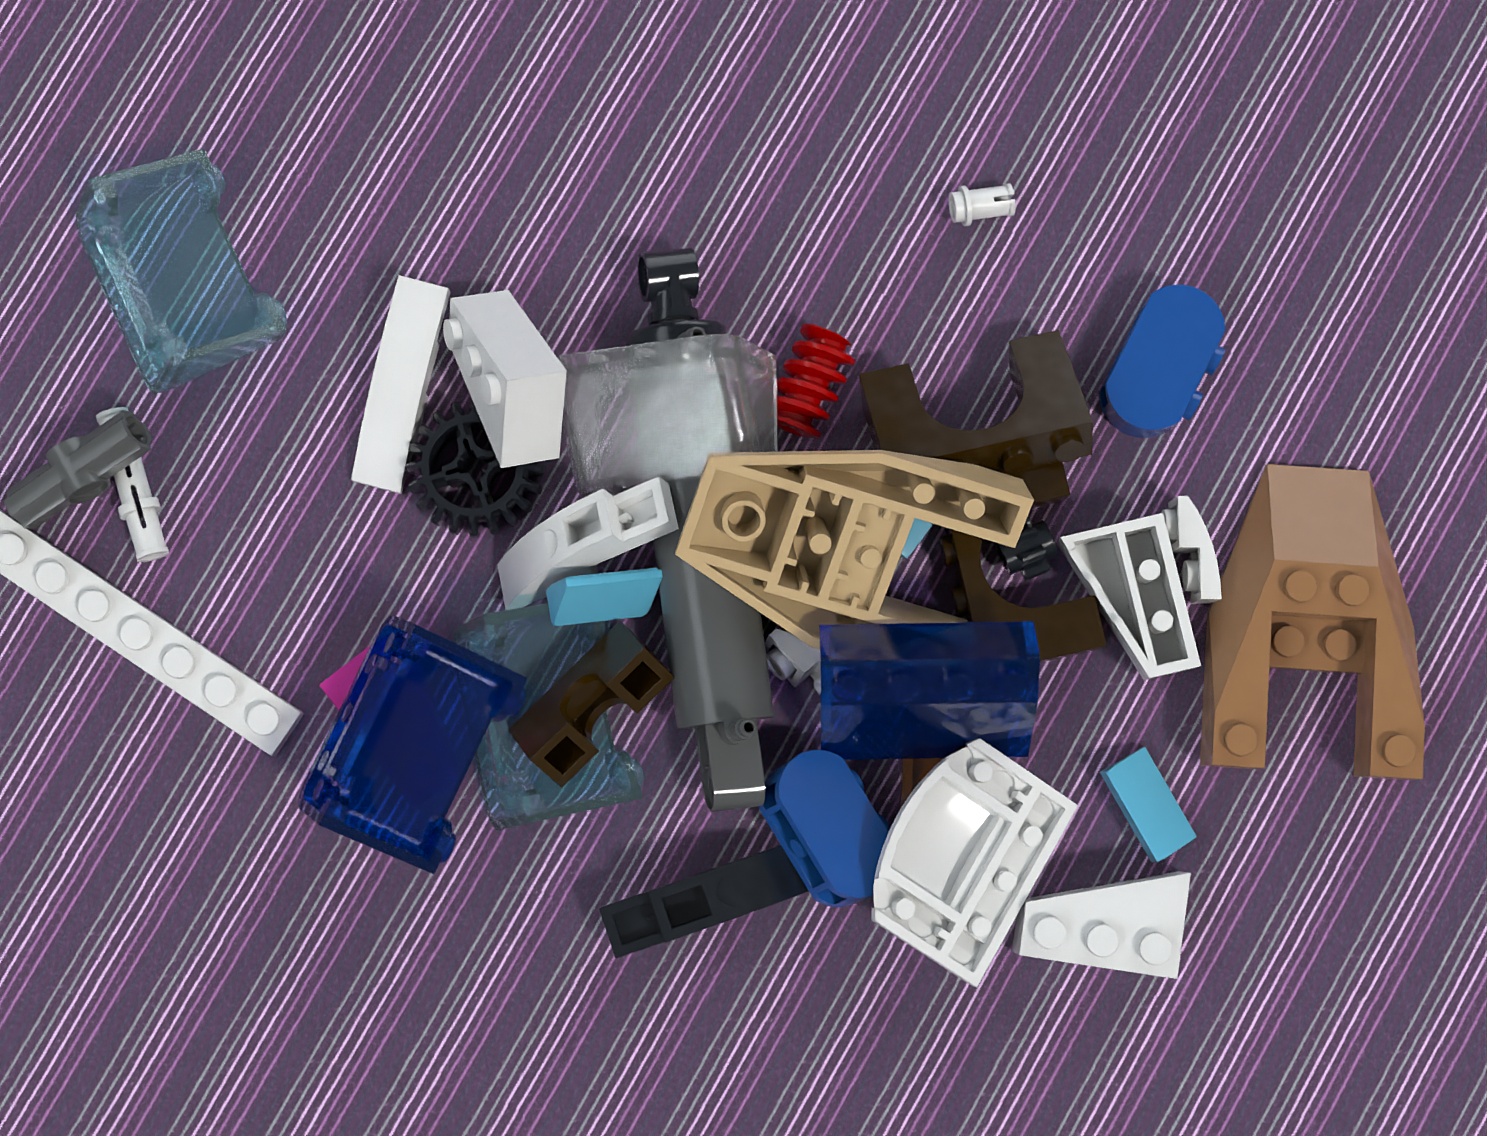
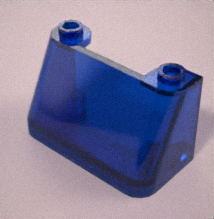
[298,615,528,874]

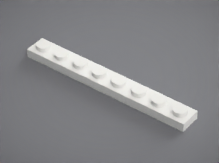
[0,510,304,756]

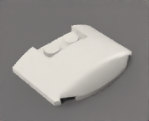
[871,738,1078,987]

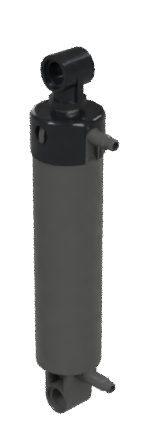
[626,248,774,812]

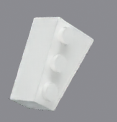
[443,290,567,468]
[1057,513,1201,680]

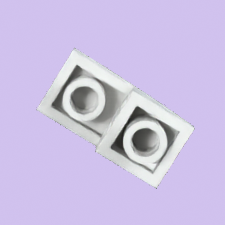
[1162,496,1222,604]
[765,629,869,713]

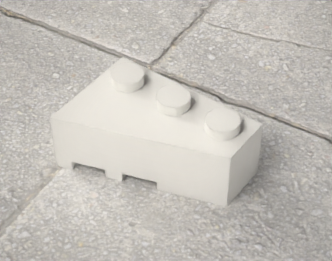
[1012,871,1191,979]

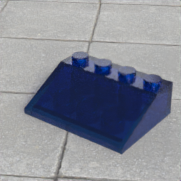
[819,621,1040,760]

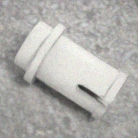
[949,183,1016,226]

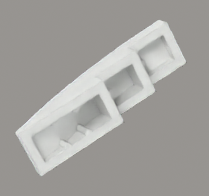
[351,275,451,494]

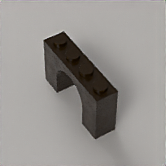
[859,330,1093,474]
[939,462,1107,676]

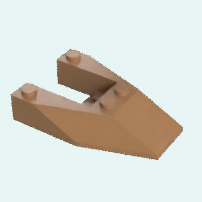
[1200,464,1425,780]

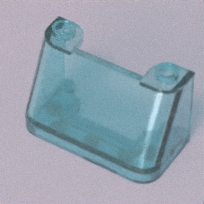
[76,149,287,394]
[452,603,643,831]

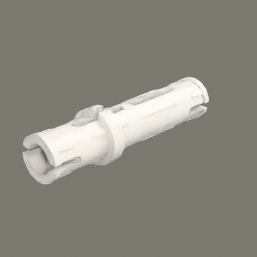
[96,407,169,562]

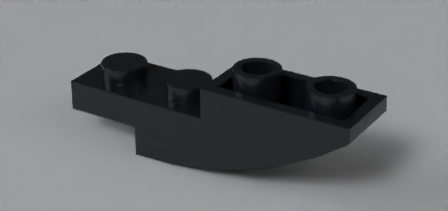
[599,845,809,959]

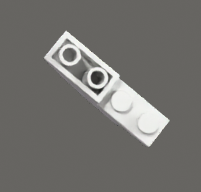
[497,476,679,612]

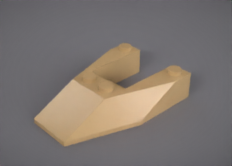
[675,450,1034,690]

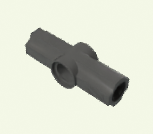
[4,410,153,529]

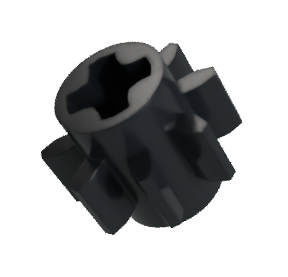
[995,517,1058,581]

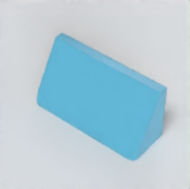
[546,568,663,626]
[1100,747,1197,863]

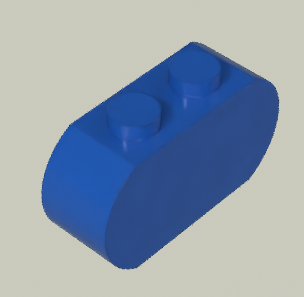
[1098,285,1226,438]
[759,750,890,907]

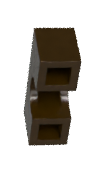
[508,621,675,788]

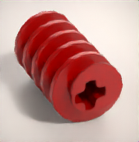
[760,323,856,439]

